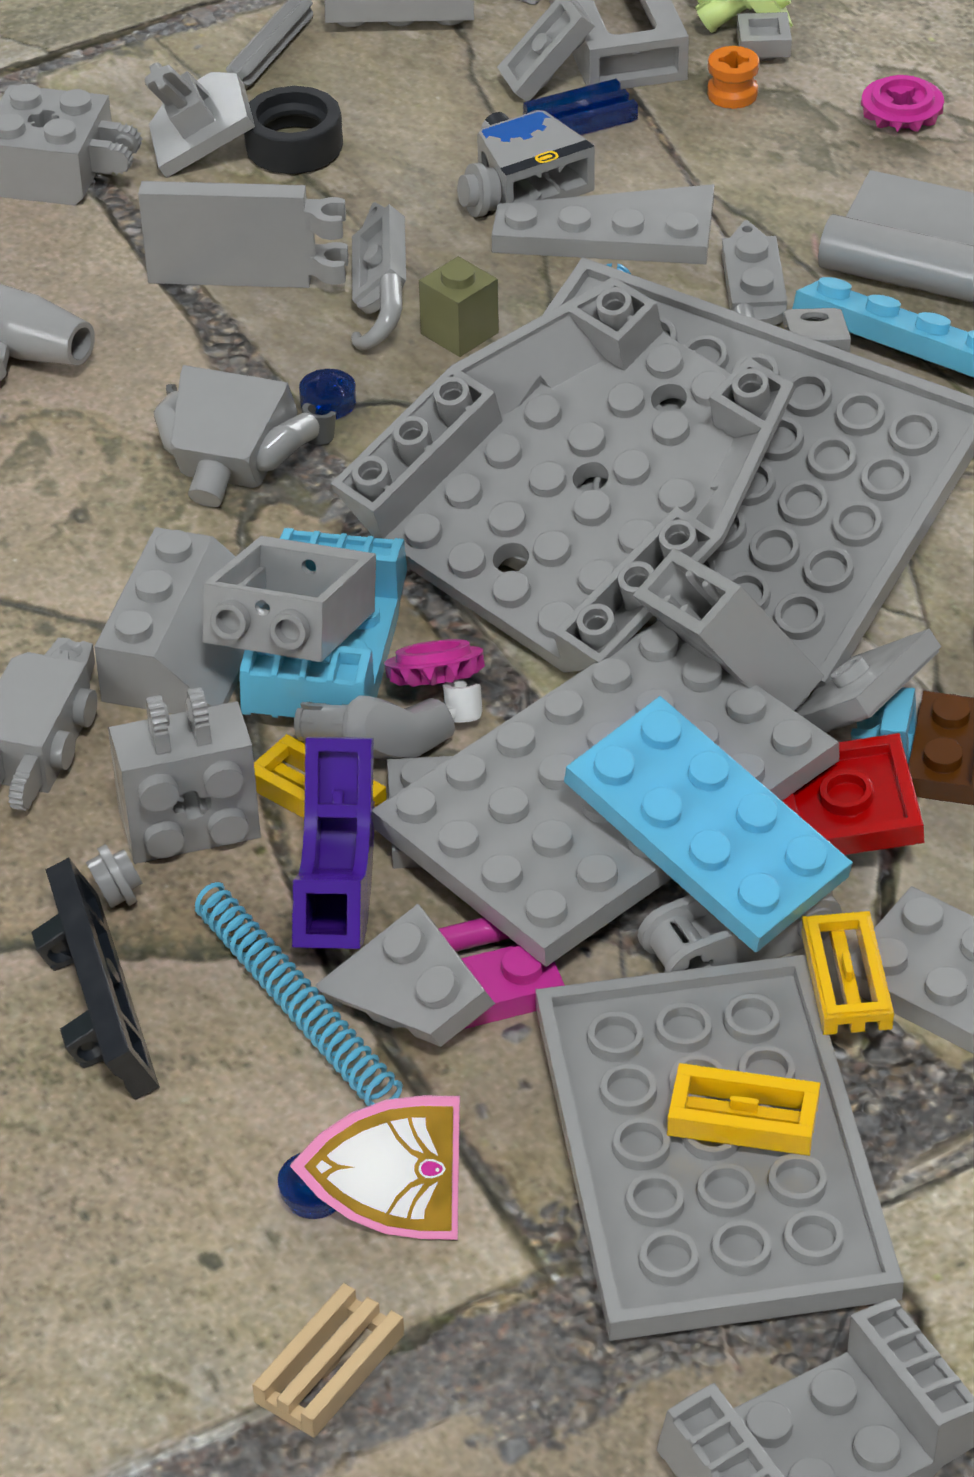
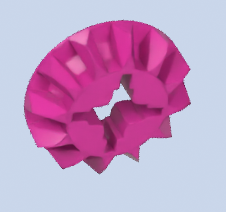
[861,75,944,133]
[384,639,485,687]

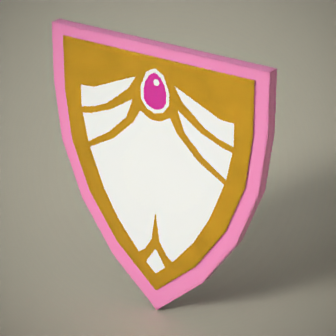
[290,1095,460,1240]

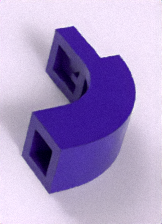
[292,737,375,949]

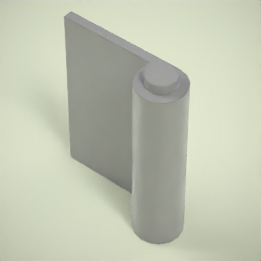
[818,170,974,303]

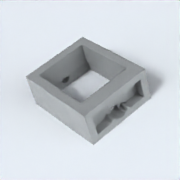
[203,536,376,662]

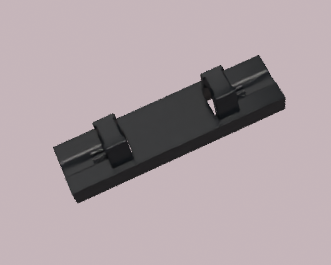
[31,857,160,1100]

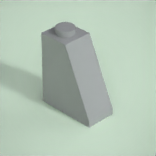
[633,548,824,711]

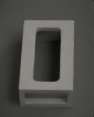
[549,0,689,94]

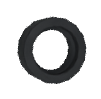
[244,86,343,174]

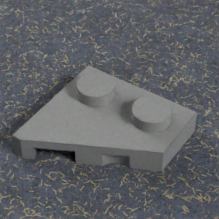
[315,904,495,1047]

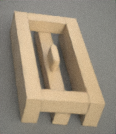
[252,1283,404,1438]

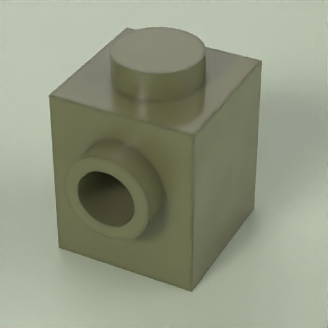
[419,256,499,357]

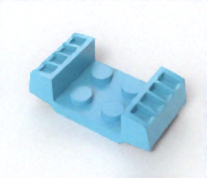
[240,528,407,718]

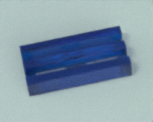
[523,78,638,135]

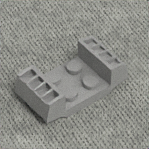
[657,1298,974,1477]

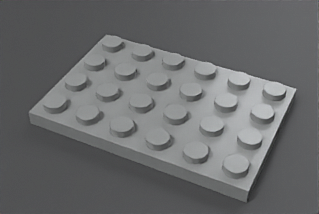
[372,621,839,967]
[535,954,904,1341]

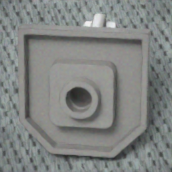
[145,62,255,178]

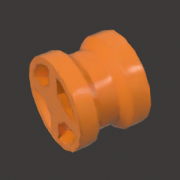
[707,46,759,109]

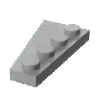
[492,184,715,264]

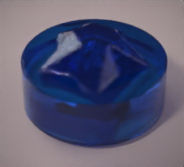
[299,369,357,419]

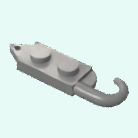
[351,202,406,350]
[722,220,787,325]

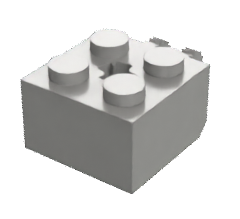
[0,84,143,206]
[108,687,261,864]

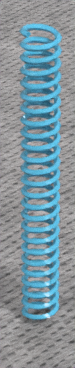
[195,882,403,1106]

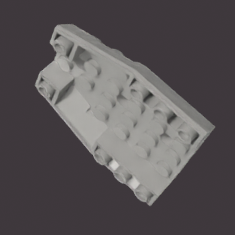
[330,277,795,672]

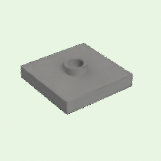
[795,629,941,733]

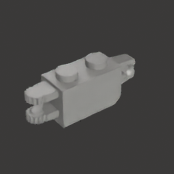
[0,637,98,811]

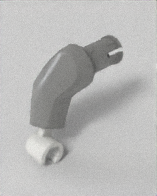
[294,680,482,761]

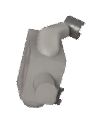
[154,365,336,507]

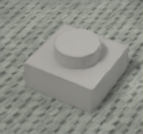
[737,12,792,61]

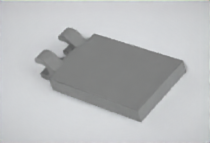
[138,181,349,288]

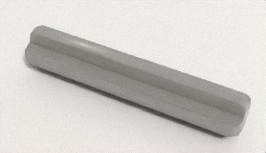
[226,0,313,89]

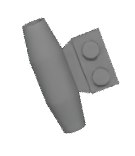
[0,284,95,381]

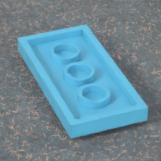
[564,696,853,953]

